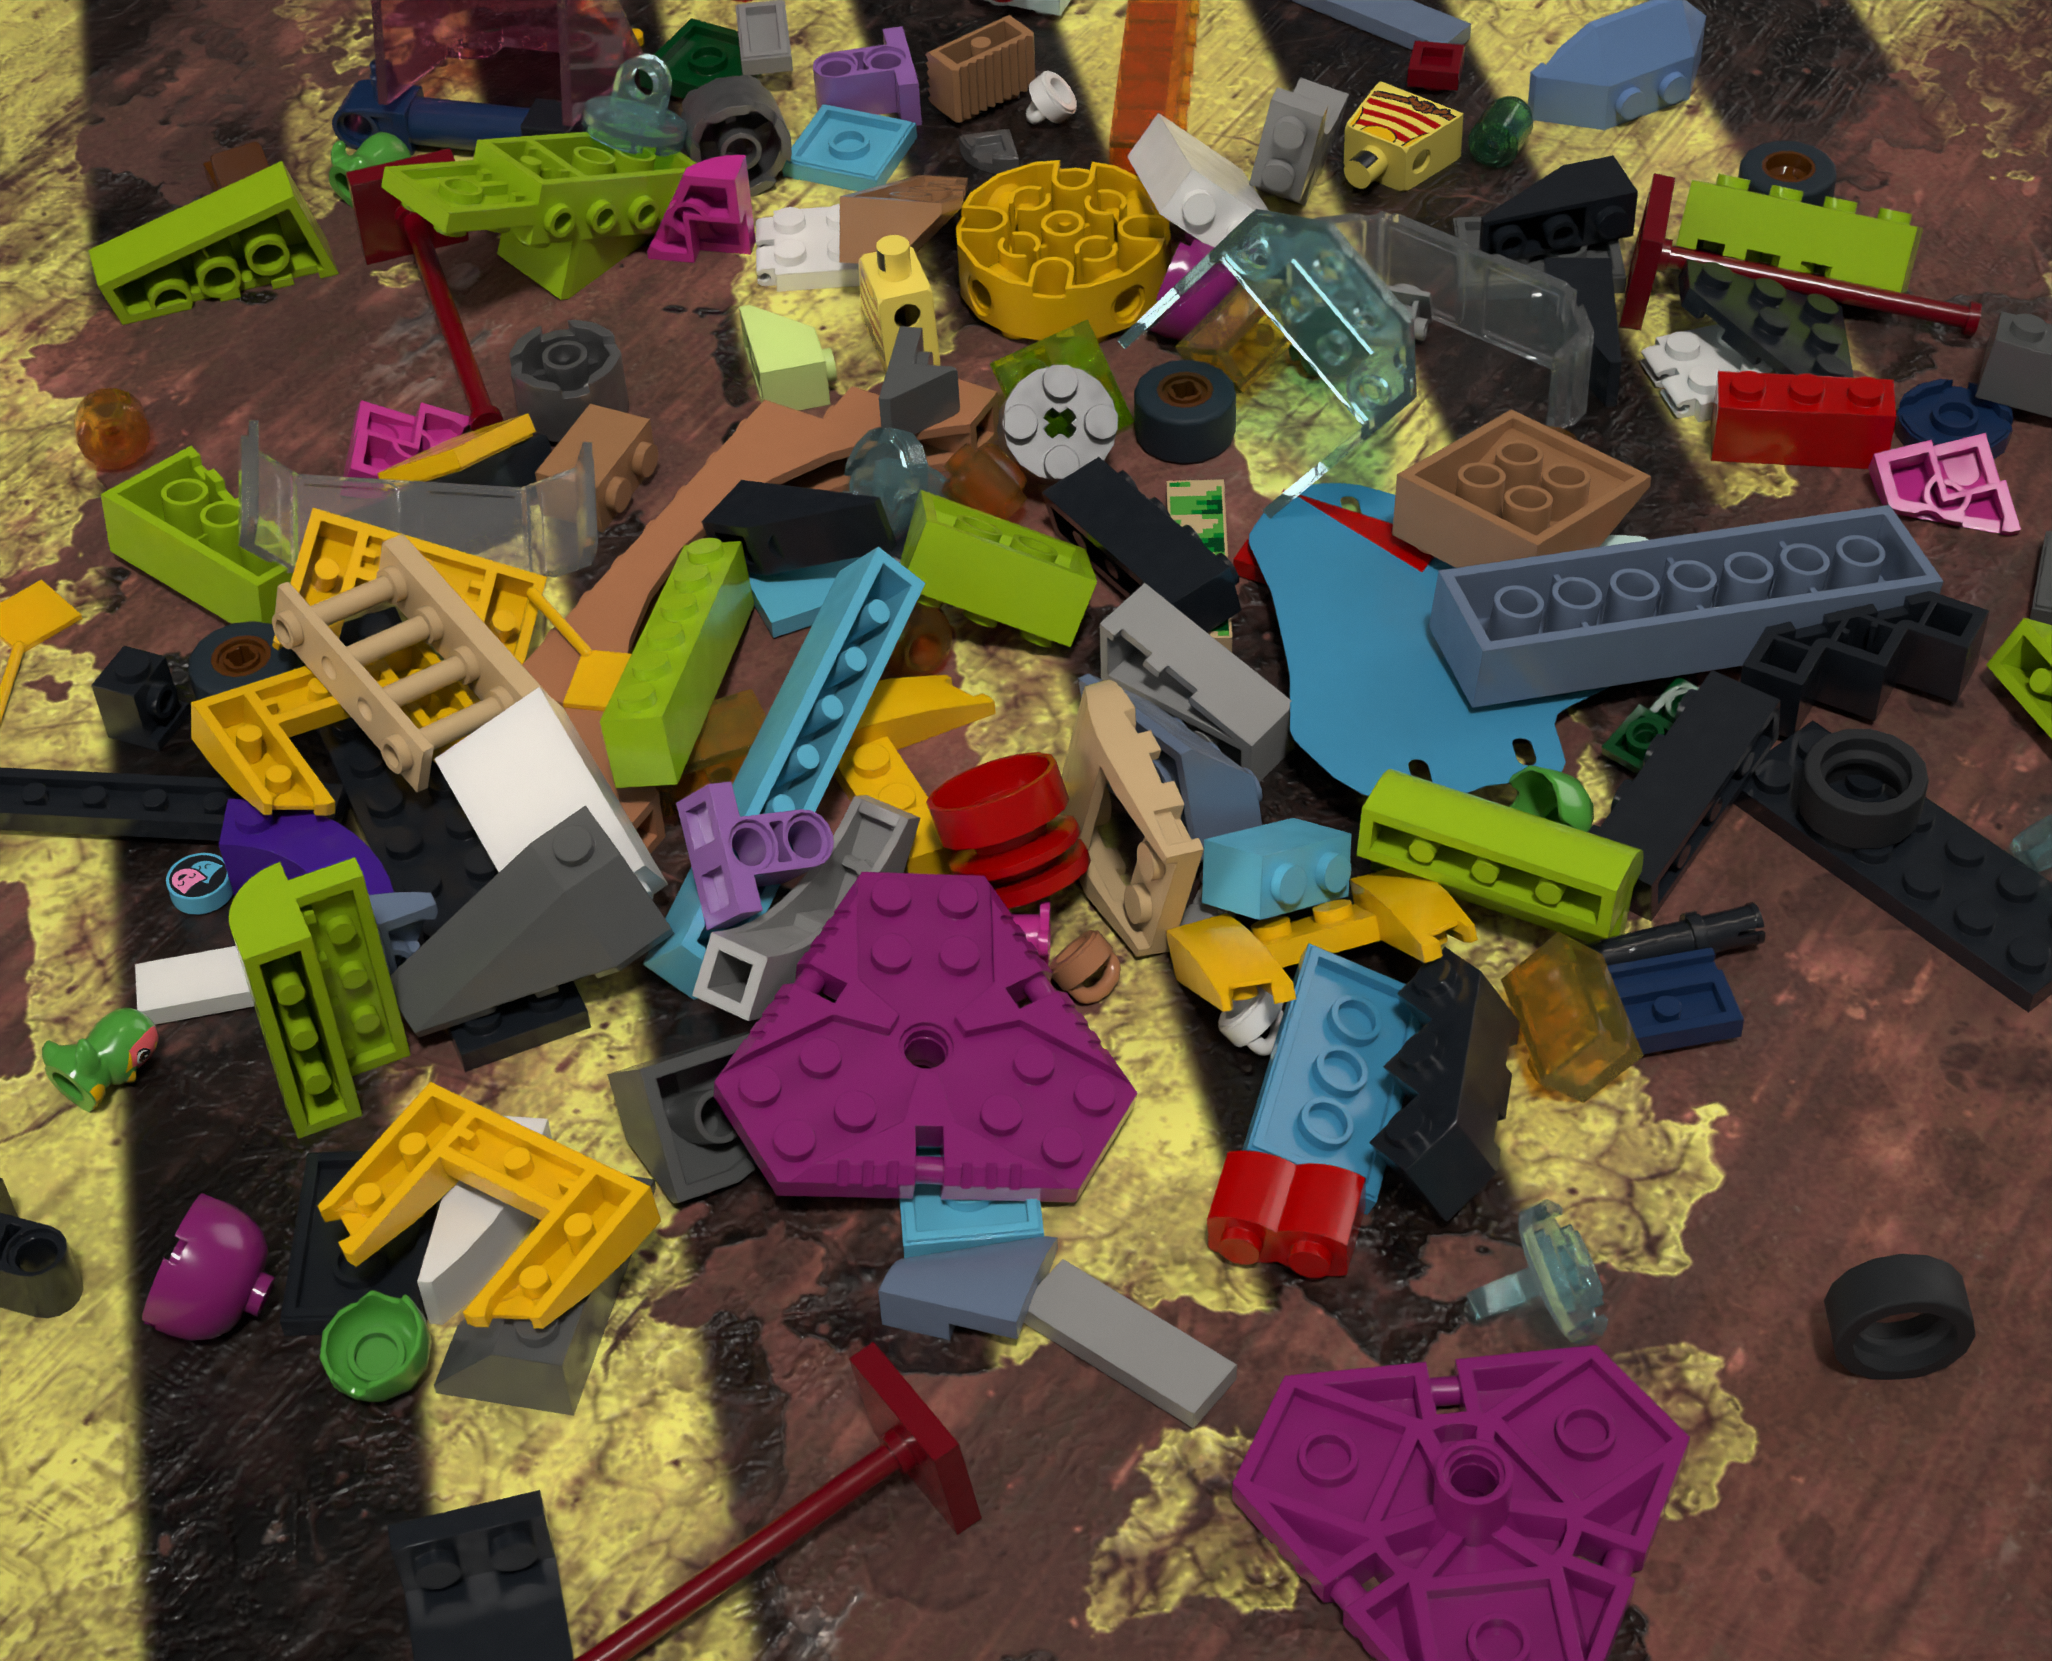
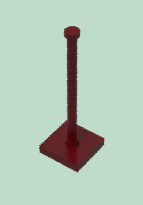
[346,148,504,431]
[1619,173,1982,336]
[573,1341,982,1661]

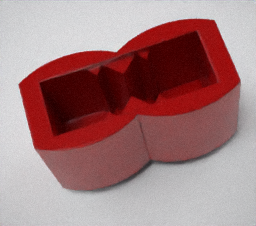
[1207,1150,1366,1278]

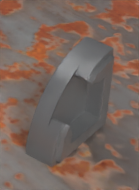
[959,129,1019,174]

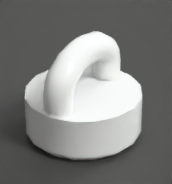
[1026,71,1077,125]
[1218,986,1284,1056]

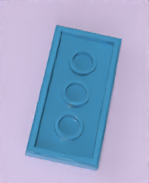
[1242,943,1423,1215]

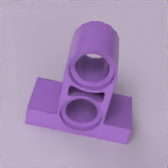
[813,26,922,126]
[676,782,834,931]

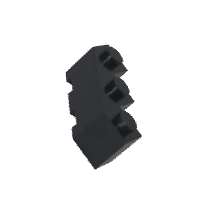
[1740,591,1990,737]
[1369,947,1520,1222]

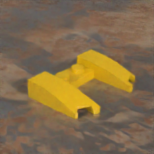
[272,508,547,704]
[191,641,474,816]
[833,675,996,875]
[1165,867,1478,1012]
[318,1082,661,1329]

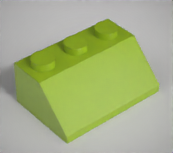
[900,489,1097,647]

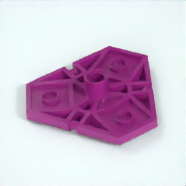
[713,872,1138,1202]
[1232,1345,1690,1661]

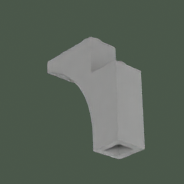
[1249,78,1349,206]
[692,795,921,1021]

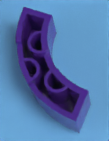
[219,799,394,897]

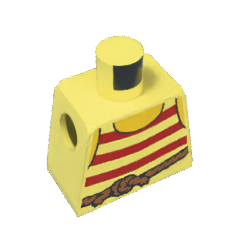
[1344,81,1464,191]
[859,235,941,373]

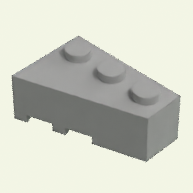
[1100,583,1294,782]

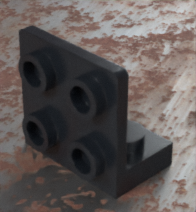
[387,1490,574,1661]

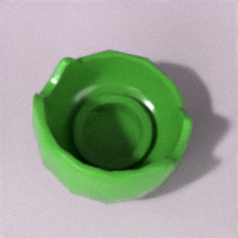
[1509,765,1594,832]
[320,1290,432,1402]

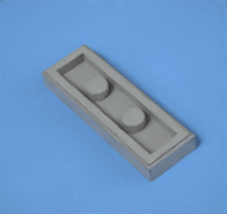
[1024,1259,1237,1429]

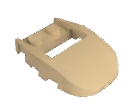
[1061,679,1204,956]

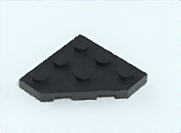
[1678,259,1854,378]

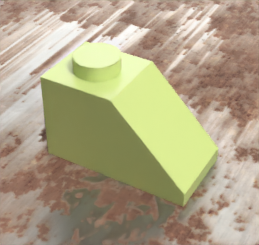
[739,305,837,411]

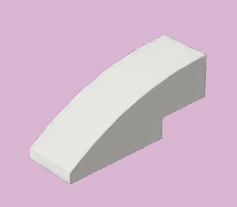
[417,1116,552,1325]

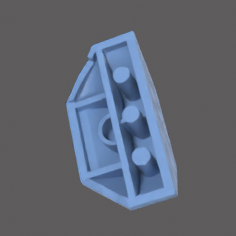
[1527,0,1706,130]

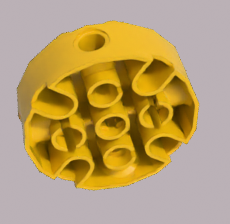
[956,160,1171,344]

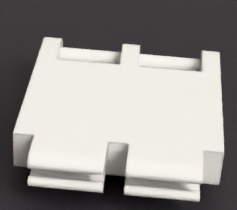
[756,204,860,292]
[1640,324,1778,422]

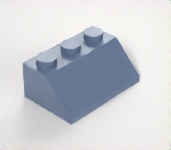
[1078,673,1263,861]

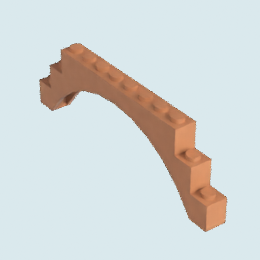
[522,379,999,854]

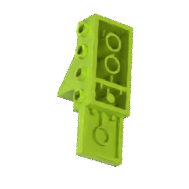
[381,128,696,300]

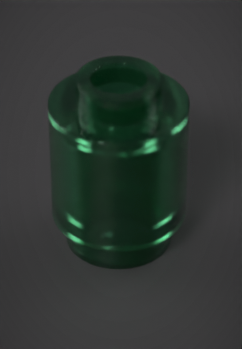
[1468,96,1533,168]

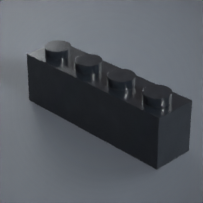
[1042,457,1242,633]
[1588,670,1780,921]

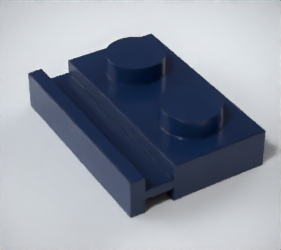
[1581,947,1744,1060]

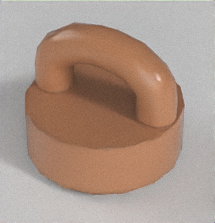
[1049,930,1121,1004]

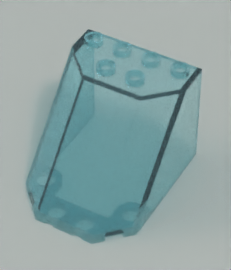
[1117,209,1417,519]

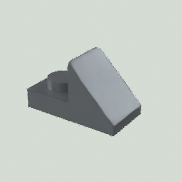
[879,326,960,444]

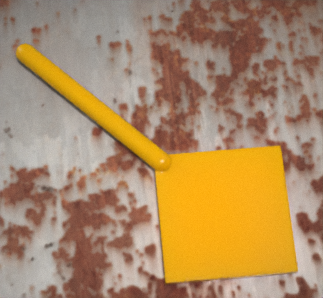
[0,580,83,723]
[526,587,632,711]

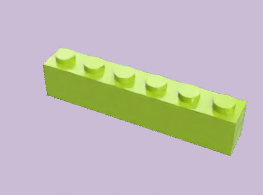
[600,538,755,788]

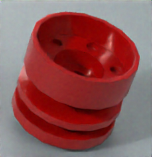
[926,752,1091,909]

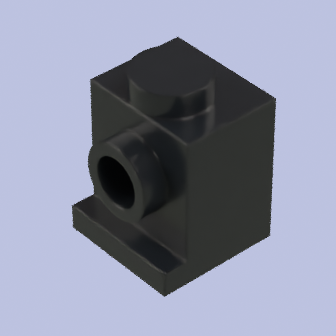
[91,645,191,752]

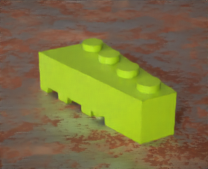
[88,161,339,325]
[1676,173,1923,293]
[101,446,298,624]

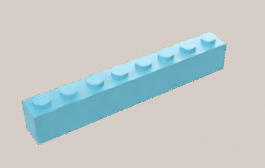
[643,547,925,1000]

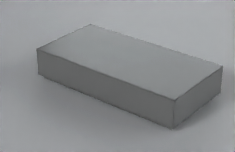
[735,0,793,75]

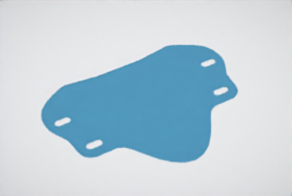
[1249,483,1611,796]

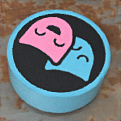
[166,853,233,914]

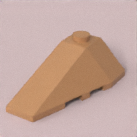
[839,175,968,272]

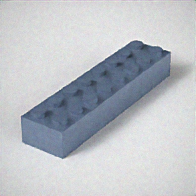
[1429,505,1944,708]

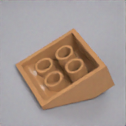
[1392,409,1651,568]

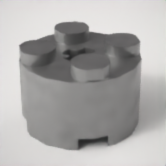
[679,74,792,197]
[509,320,629,442]
[997,365,1118,486]

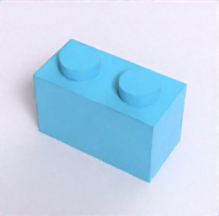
[1202,818,1351,920]

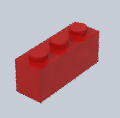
[1711,371,1896,469]

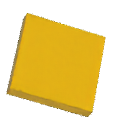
[377,413,536,493]

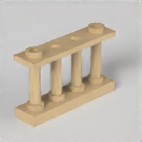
[272,534,548,793]

